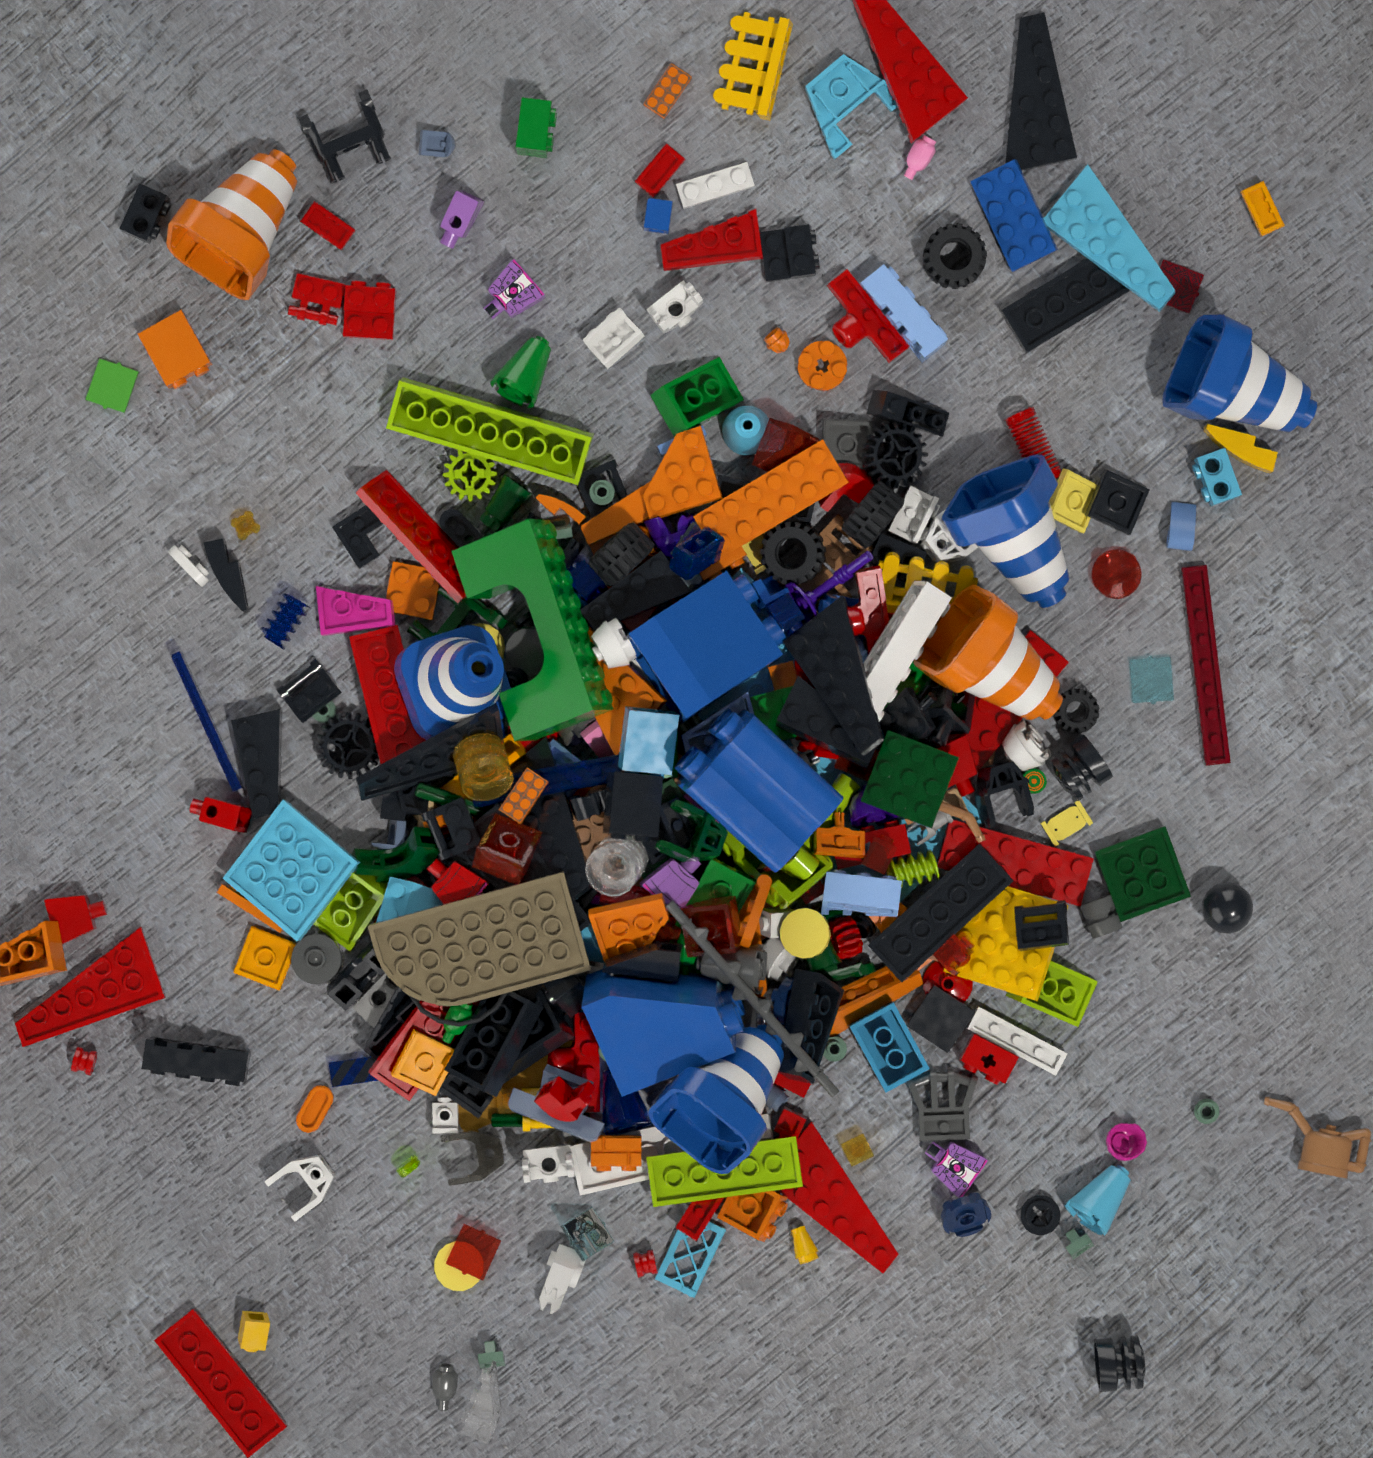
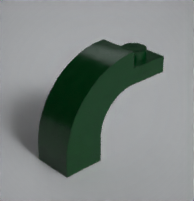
[351,827,439,882]

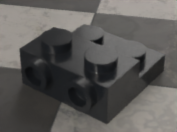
[759,224,820,283]

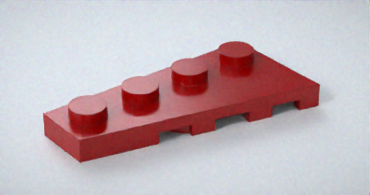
[660,209,763,271]

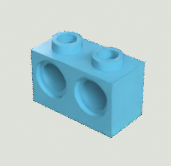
[1192,448,1242,507]

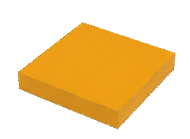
[233,926,297,991]
[391,1029,455,1096]

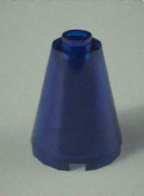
[602,1066,652,1135]

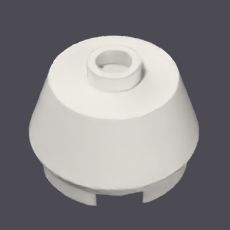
[591,618,637,669]
[1002,720,1051,771]
[763,938,804,983]

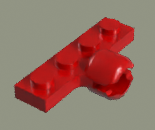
[827,269,910,363]
[847,565,889,655]
[547,1012,600,1112]

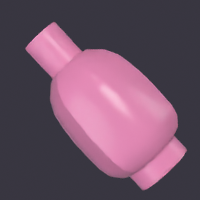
[904,135,936,180]

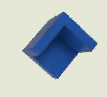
[644,198,673,234]
[751,576,789,611]

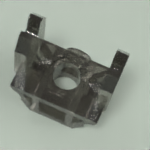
[440,1129,505,1186]

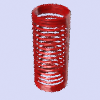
[1005,407,1062,479]

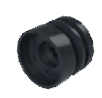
[1048,734,1113,801]
[1094,1335,1146,1392]

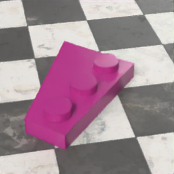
[316,586,395,636]

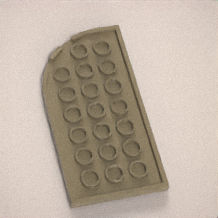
[368,871,591,1006]

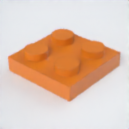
[386,561,440,620]

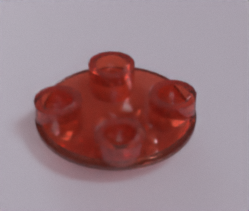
[1092,549,1142,599]

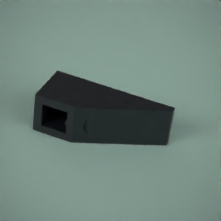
[866,390,950,437]
[602,941,683,983]

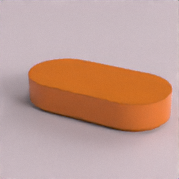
[296,1085,334,1133]

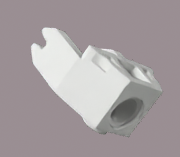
[646,280,703,333]
[920,509,978,564]
[522,1144,575,1183]
[265,1154,336,1221]
[539,1244,587,1314]

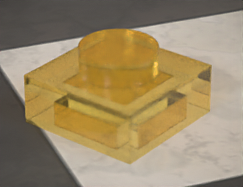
[497,1087,522,1114]
[841,1133,874,1167]

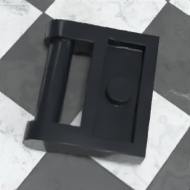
[578,459,628,518]
[276,658,342,723]
[422,797,483,862]
[1014,900,1069,951]

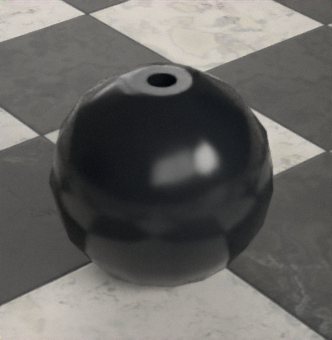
[1201,882,1253,934]

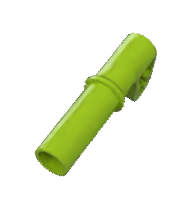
[780,773,860,880]

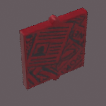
[1160,259,1204,314]

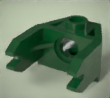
[655,800,728,862]

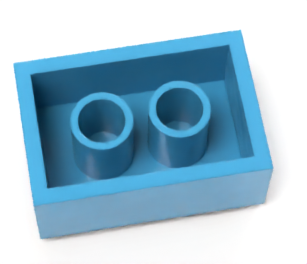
[849,1001,930,1093]

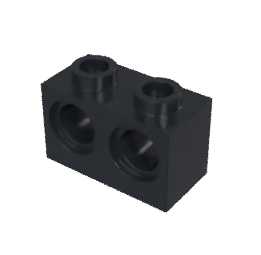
[119,183,171,244]
[869,533,927,582]

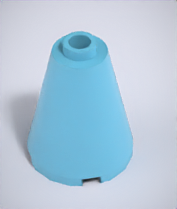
[722,406,772,455]
[1065,1165,1131,1236]

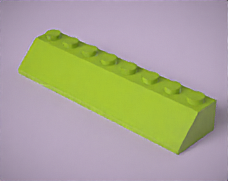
[386,377,594,485]

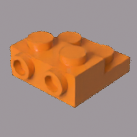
[717,1191,788,1242]

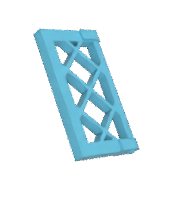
[655,1221,726,1298]

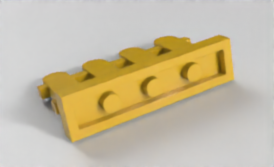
[713,12,793,121]
[878,552,978,617]

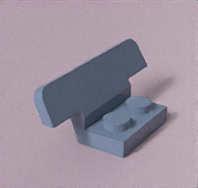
[508,1064,605,1142]

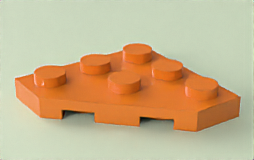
[643,426,723,519]
[588,893,669,963]

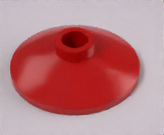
[923,961,973,1003]

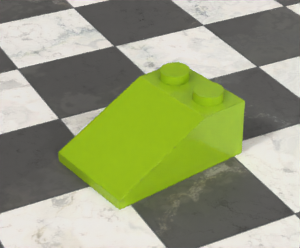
[313,872,388,951]
[1005,961,1098,1027]

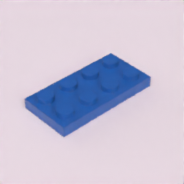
[970,159,1058,272]

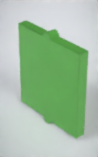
[85,358,139,413]

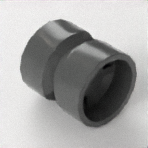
[1080,895,1123,939]

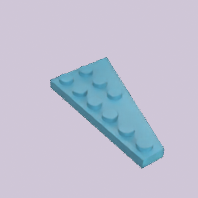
[1044,164,1175,312]

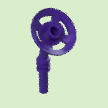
[785,551,873,623]

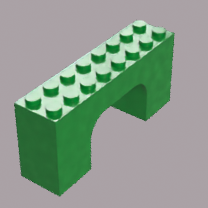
[452,519,614,741]

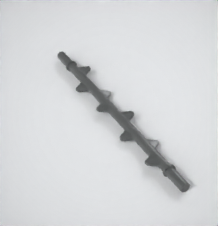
[665,900,839,1097]

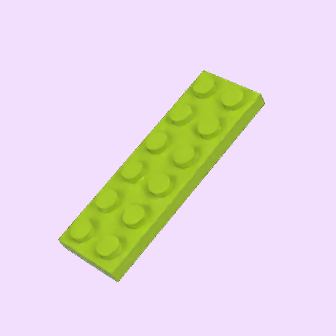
[646,1136,803,1207]

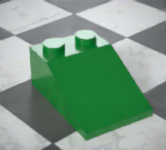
[650,357,744,438]

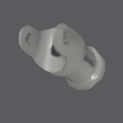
[906,811,953,846]

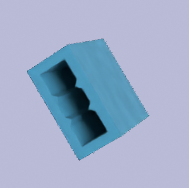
[618,706,679,778]

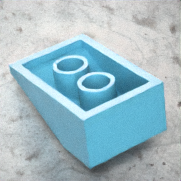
[376,877,443,923]

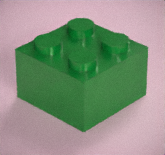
[516,97,557,158]

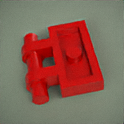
[288,273,346,326]

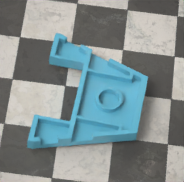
[804,54,898,160]

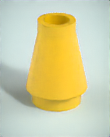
[791,1226,819,1265]

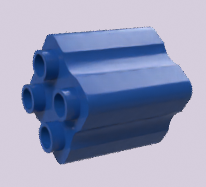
[674,708,844,873]

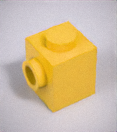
[238,1311,270,1352]

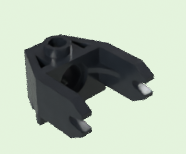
[974,761,1034,828]

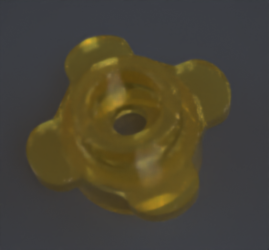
[231,511,260,540]

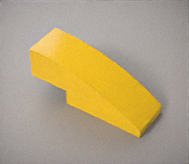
[1203,424,1278,474]

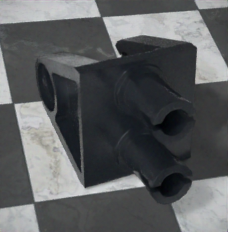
[917,678,975,747]

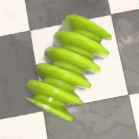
[885,849,940,888]

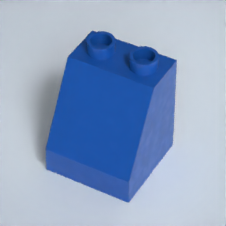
[627,571,787,725]
[582,969,745,1097]

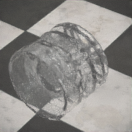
[585,835,648,897]

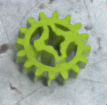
[443,450,497,502]

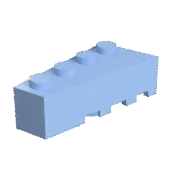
[860,264,948,363]

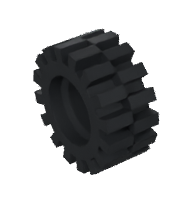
[1054,688,1100,734]

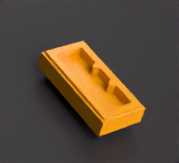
[1240,181,1285,237]

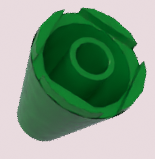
[490,336,551,408]

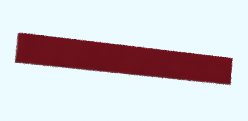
[1181,565,1231,766]

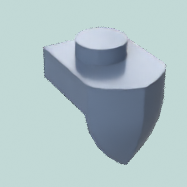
[419,130,456,157]
[371,820,409,850]

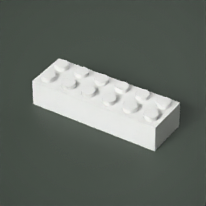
[863,581,952,722]

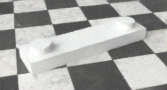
[967,1006,1067,1076]

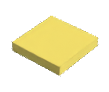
[1050,468,1097,534]

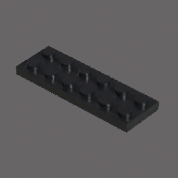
[1001,258,1131,354]
[868,843,1014,982]

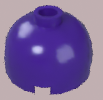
[849,784,899,828]

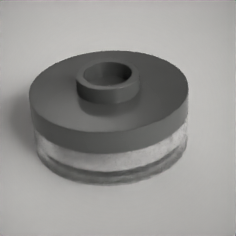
[291,934,344,985]

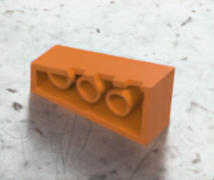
[0,921,67,986]

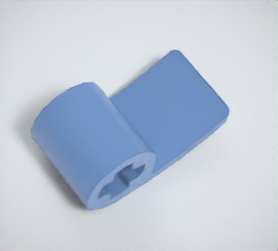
[1166,502,1196,551]

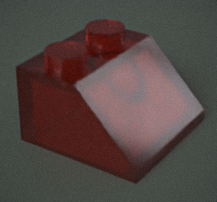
[752,418,820,472]
[472,813,542,884]
[680,896,742,957]

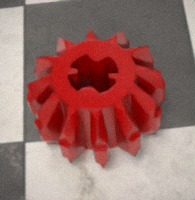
[828,916,863,959]

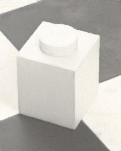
[759,907,795,938]

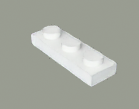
[676,162,755,209]

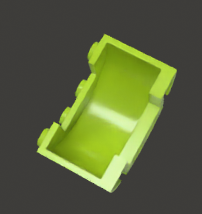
[723,830,833,909]

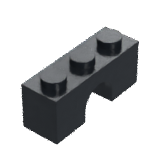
[327,941,384,1011]

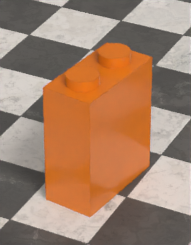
[138,310,213,390]

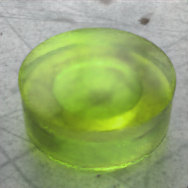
[396,1155,421,1178]

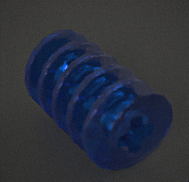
[261,593,311,650]

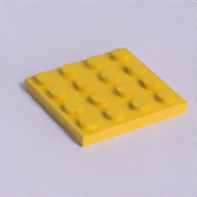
[943,886,1068,1002]

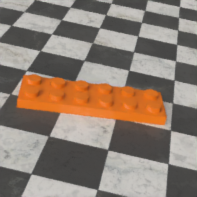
[693,439,849,559]

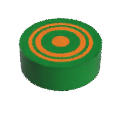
[1023,769,1047,794]

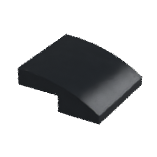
[639,797,694,865]

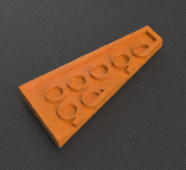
[588,625,667,757]

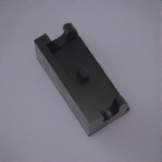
[439,1073,494,1119]

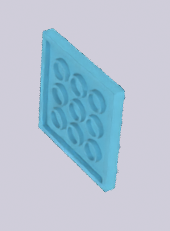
[222,800,361,941]

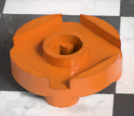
[798,341,847,391]

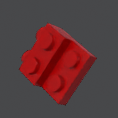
[343,281,397,340]

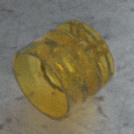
[453,733,514,801]

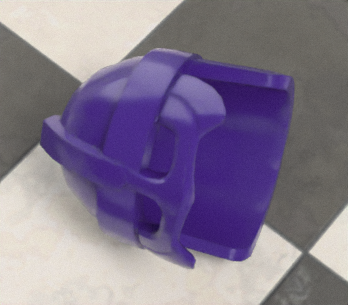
[644,513,698,559]

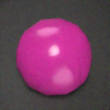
[1105,1123,1147,1161]

